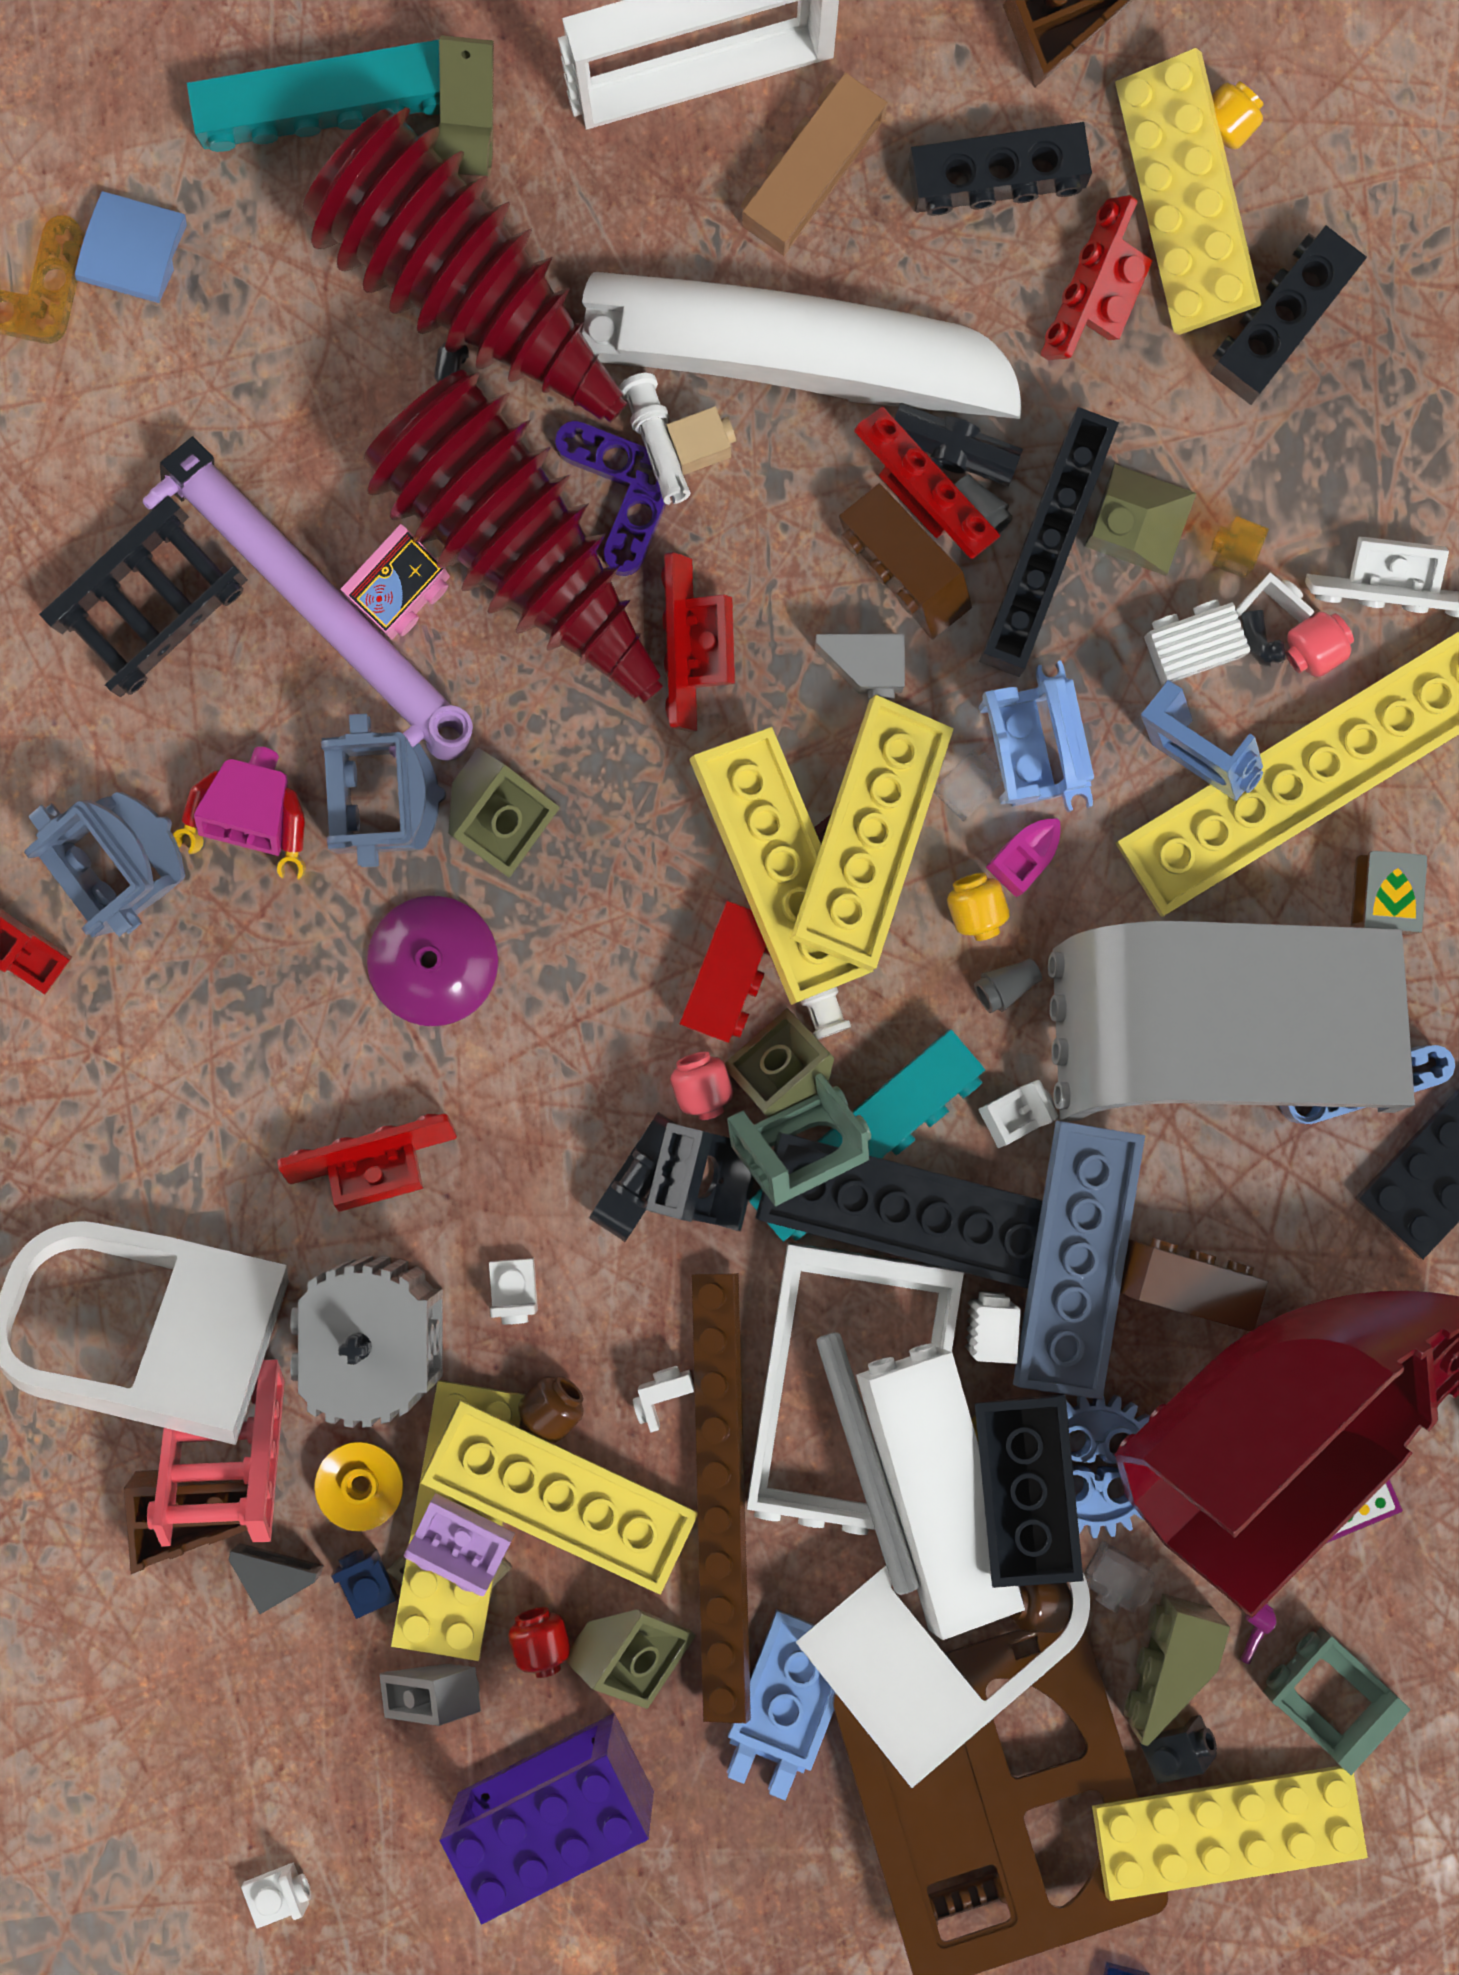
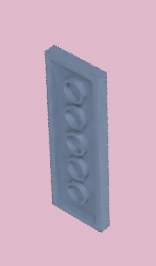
[1013,1121,1145,1400]

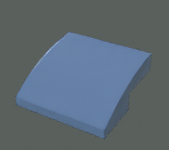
[75,191,187,303]

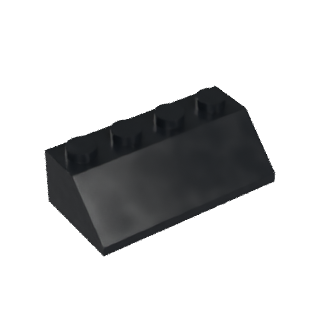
[975,1394,1084,1588]

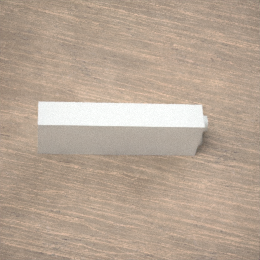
[856,1343,1025,1640]

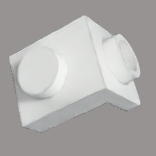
[978,1080,1058,1148]
[633,1366,694,1433]

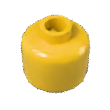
[1212,81,1264,150]
[947,873,1010,941]

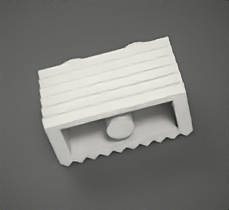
[1144,599,1250,686]
[965,1291,1020,1363]

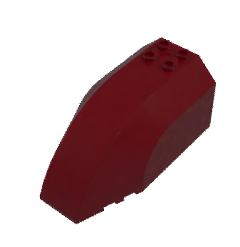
[1115,1290,1459,1618]

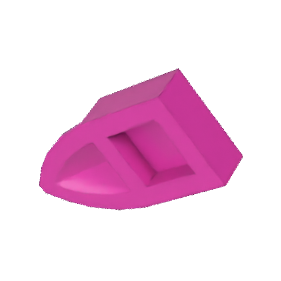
[986,818,1061,898]

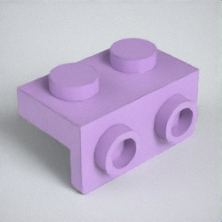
[404,1493,515,1596]

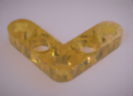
[0,215,85,344]

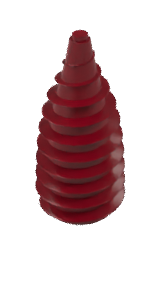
[303,107,628,423]
[364,370,664,704]

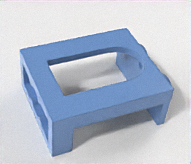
[1141,680,1263,801]

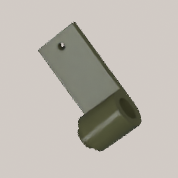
[434,35,494,177]

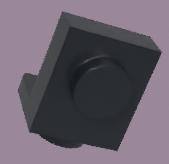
[1140,1715,1217,1784]

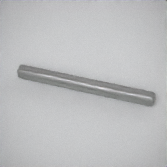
[816,1332,919,1595]

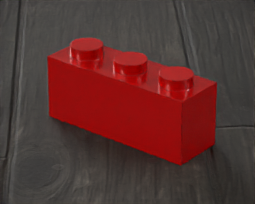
[679,901,770,1044]

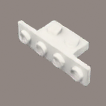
[1305,536,1459,618]

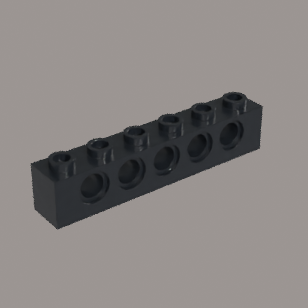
[979,407,1119,677]

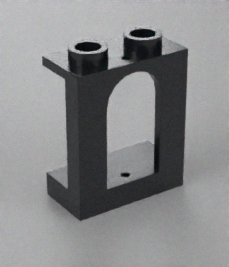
[646,1123,754,1232]

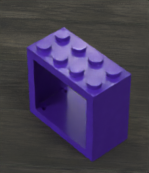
[439,1713,654,1925]

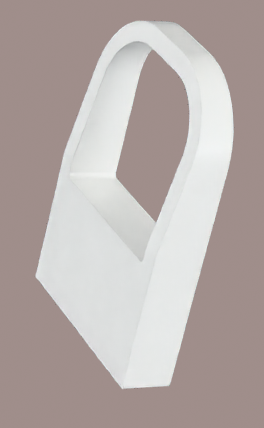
[0,1221,289,1445]
[796,1566,1090,1788]

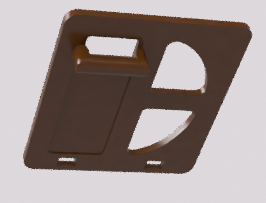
[832,1623,1168,1975]

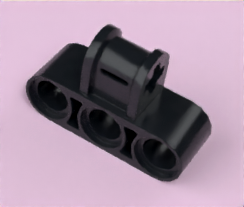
[589,1112,678,1242]

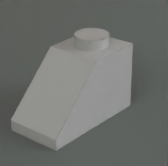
[815,634,905,700]
[379,1664,481,1726]

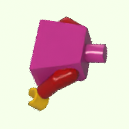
[173,747,306,880]

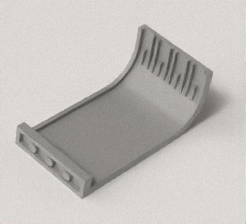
[1048,921,1415,1121]

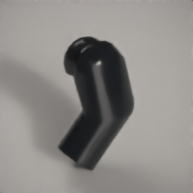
[1241,610,1286,667]

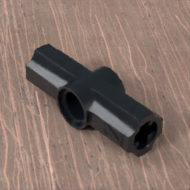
[894,403,1023,487]

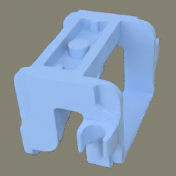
[979,660,1094,812]

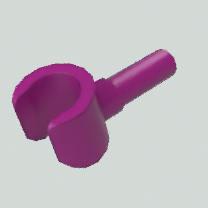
[1240,1604,1276,1664]

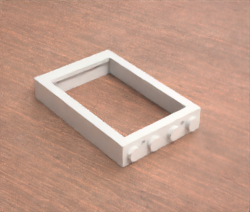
[558,0,839,130]
[747,1242,964,1535]

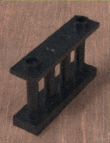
[39,495,248,697]

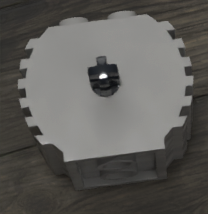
[290,1256,443,1428]

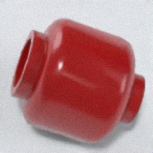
[508,1607,571,1678]

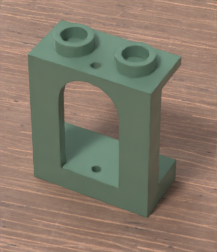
[727,1073,871,1206]
[1262,1626,1411,1775]

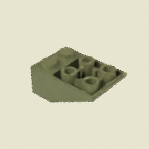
[1124,1594,1230,1746]

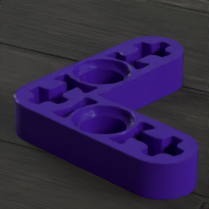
[555,421,666,576]

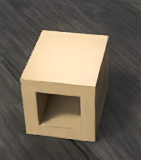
[666,406,736,475]

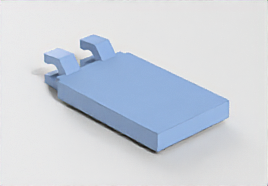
[727,1609,835,1801]

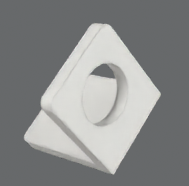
[1235,572,1314,623]

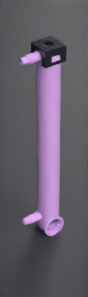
[143,436,473,761]

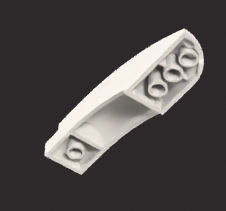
[582,272,1021,419]

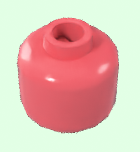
[1285,611,1354,677]
[670,1052,734,1120]

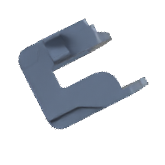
[321,713,446,867]
[24,792,185,938]

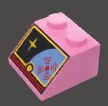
[340,524,450,640]

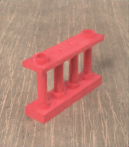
[147,1359,285,1547]

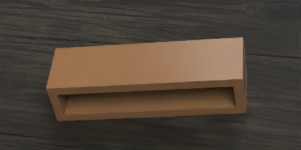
[740,72,888,256]

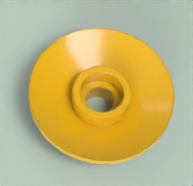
[315,1442,403,1531]

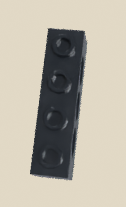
[908,122,1092,216]
[1210,225,1367,405]

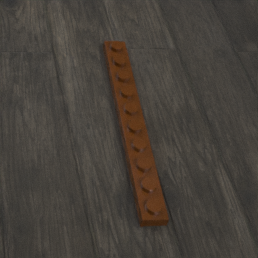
[692,1273,751,1724]

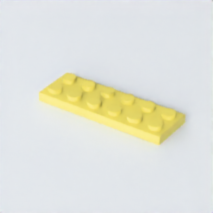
[1115,48,1261,335]
[790,695,954,971]
[689,727,873,1005]
[391,1380,525,1661]
[420,1399,698,1595]
[1092,1766,1368,1901]

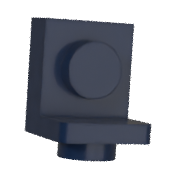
[331,1548,398,1619]

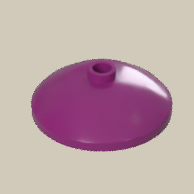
[367,896,499,1026]

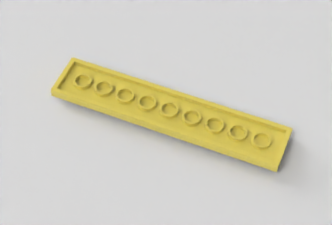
[1115,632,1459,917]

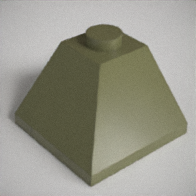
[1085,464,1196,576]
[448,748,560,878]
[725,1008,834,1118]
[565,1609,696,1709]

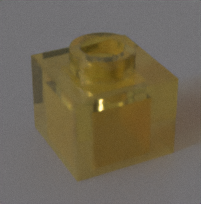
[1211,516,1269,578]

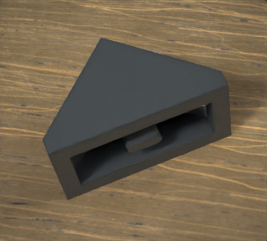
[229,1543,324,1614]

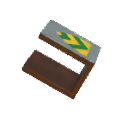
[1350,851,1427,935]

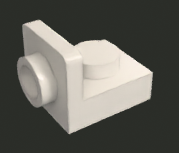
[489,1258,538,1324]
[241,1862,311,1929]

